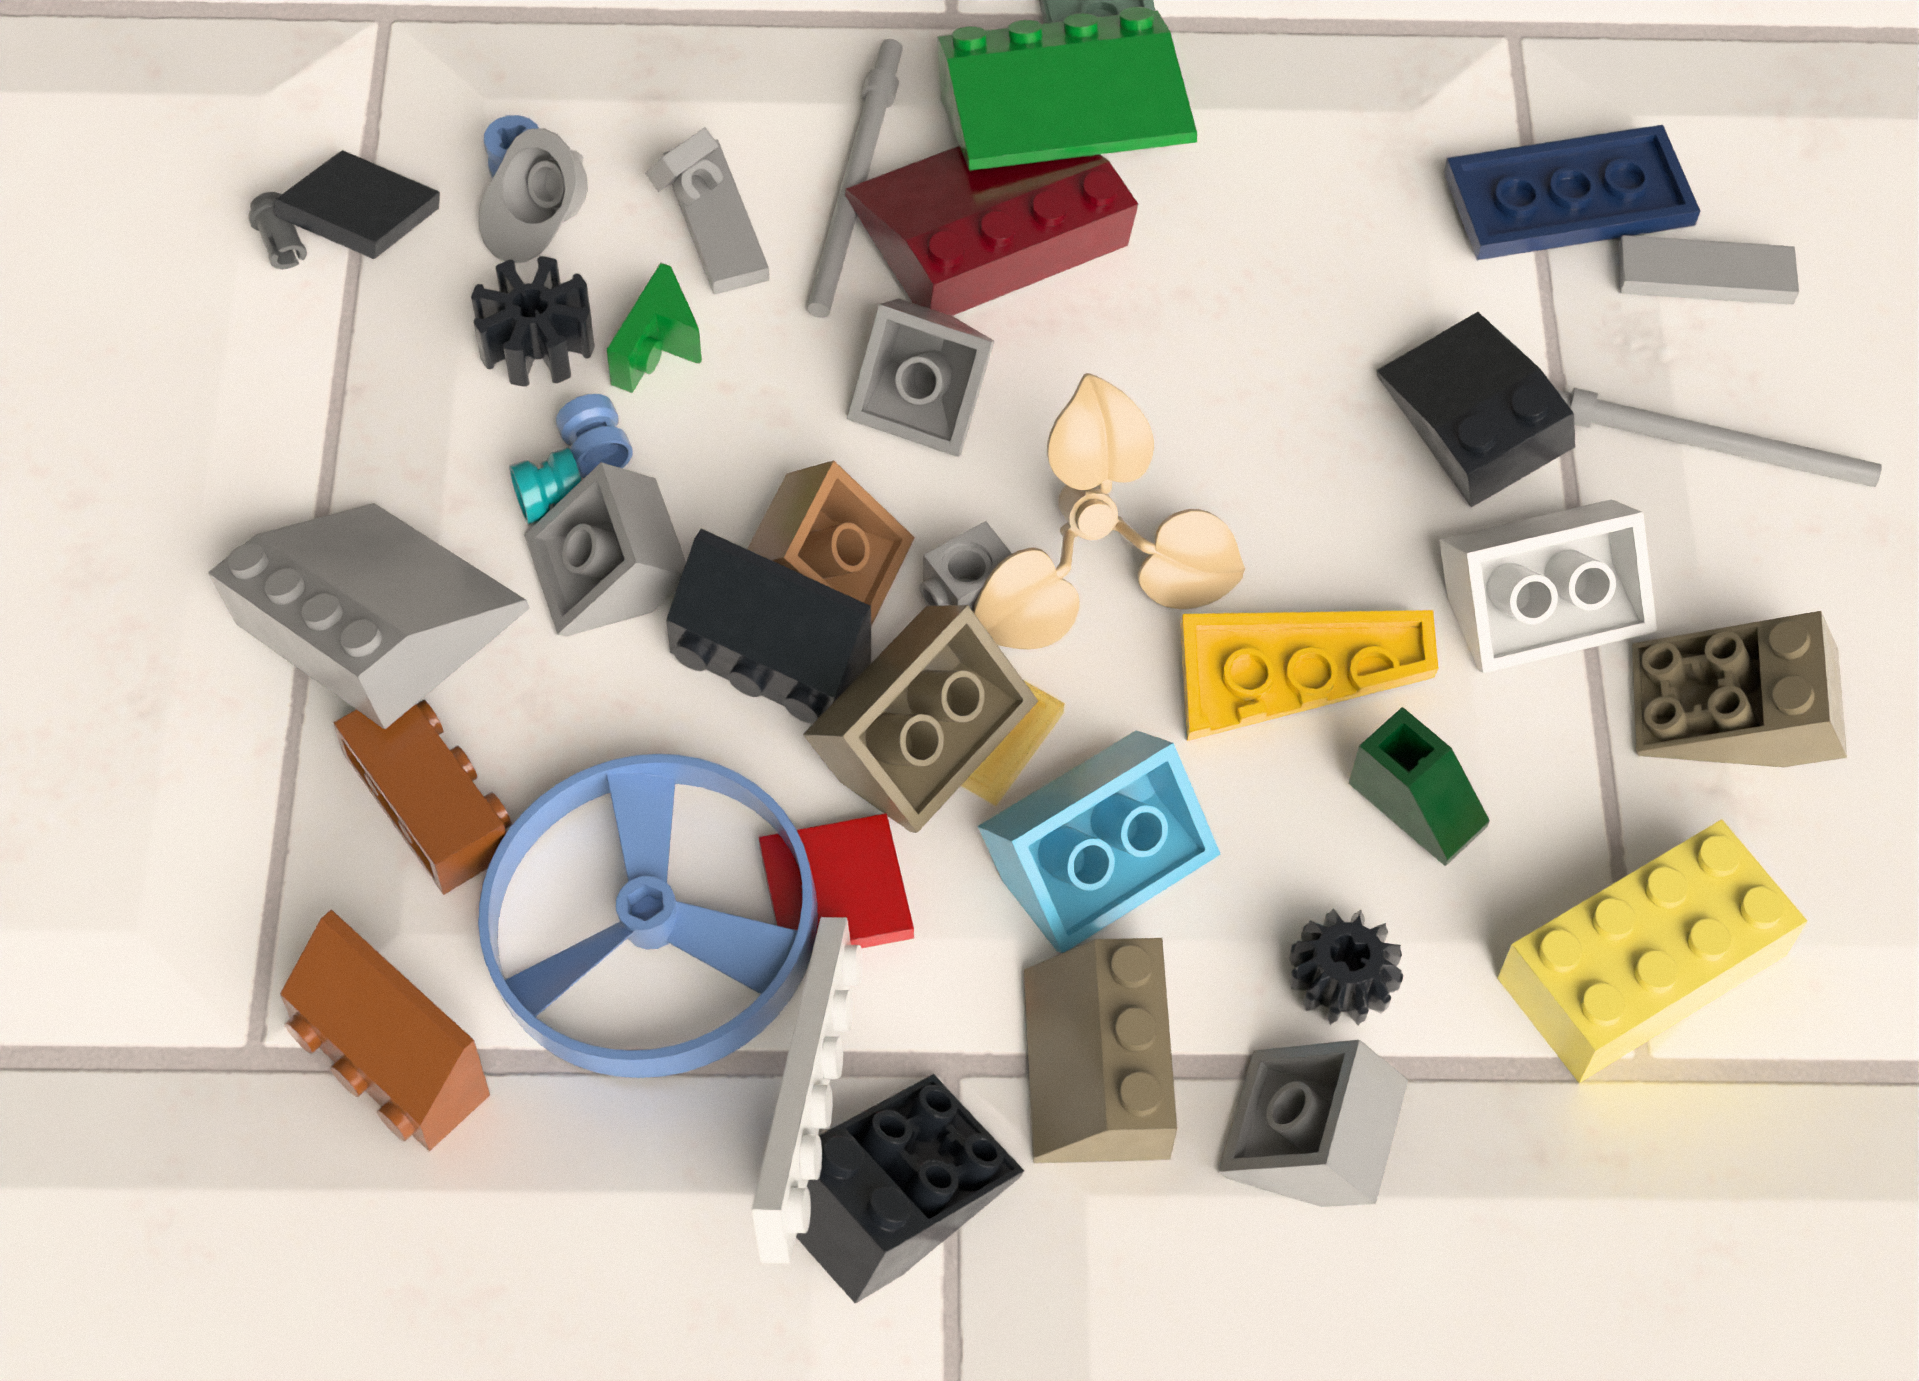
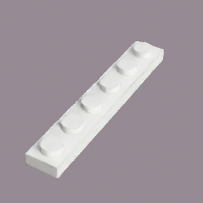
[751,917,863,1264]

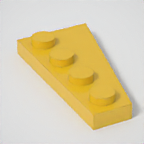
[1180,610,1439,741]

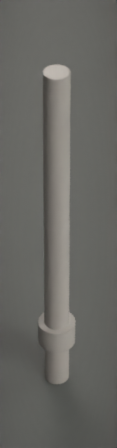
[807,39,903,318]
[1557,388,1882,487]

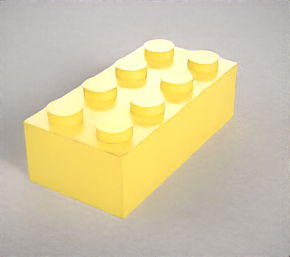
[1497,819,1808,1083]

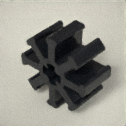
[471,256,595,387]

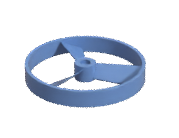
[478,754,818,1078]

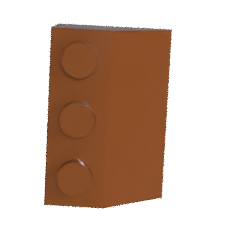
[280,909,490,1152]

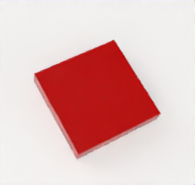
[758,813,914,956]

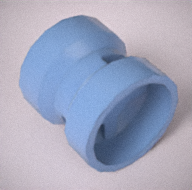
[556,394,633,478]

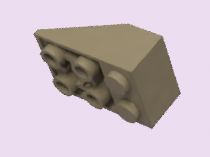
[1632,611,1847,768]

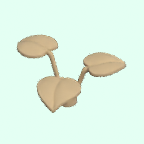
[973,373,1245,650]

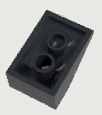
[1376,312,1575,508]

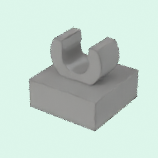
[645,127,723,206]

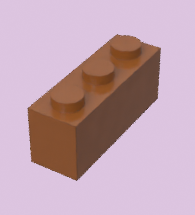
[333,699,512,895]

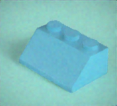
[978,730,1221,953]

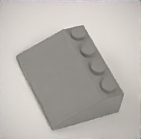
[208,503,530,729]

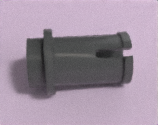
[248,192,307,270]

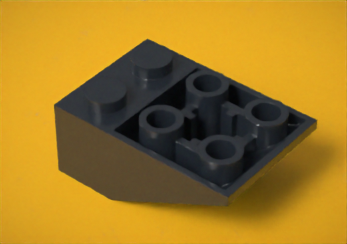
[796,1074,1024,1304]

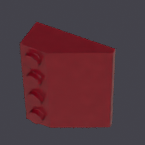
[845,146,1139,316]

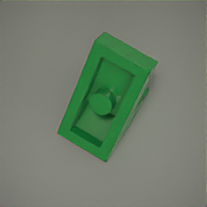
[607,262,702,393]

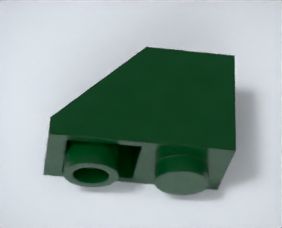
[1348,707,1490,866]

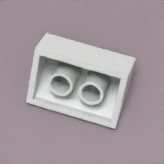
[1439,499,1658,674]

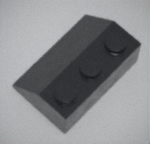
[666,528,871,723]

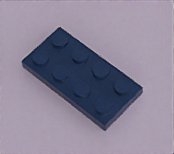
[1443,124,1700,261]

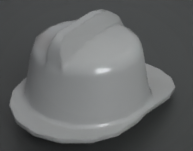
[479,128,588,263]

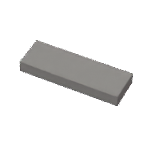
[663,139,770,295]
[1618,235,1799,305]

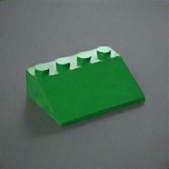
[937,7,1197,170]

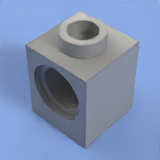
[919,521,1012,611]

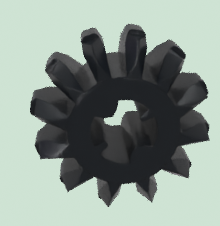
[1289,908,1403,1026]

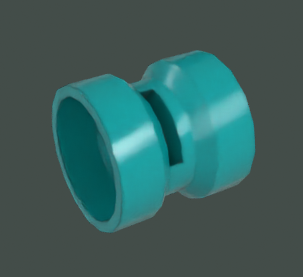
[509,448,582,524]

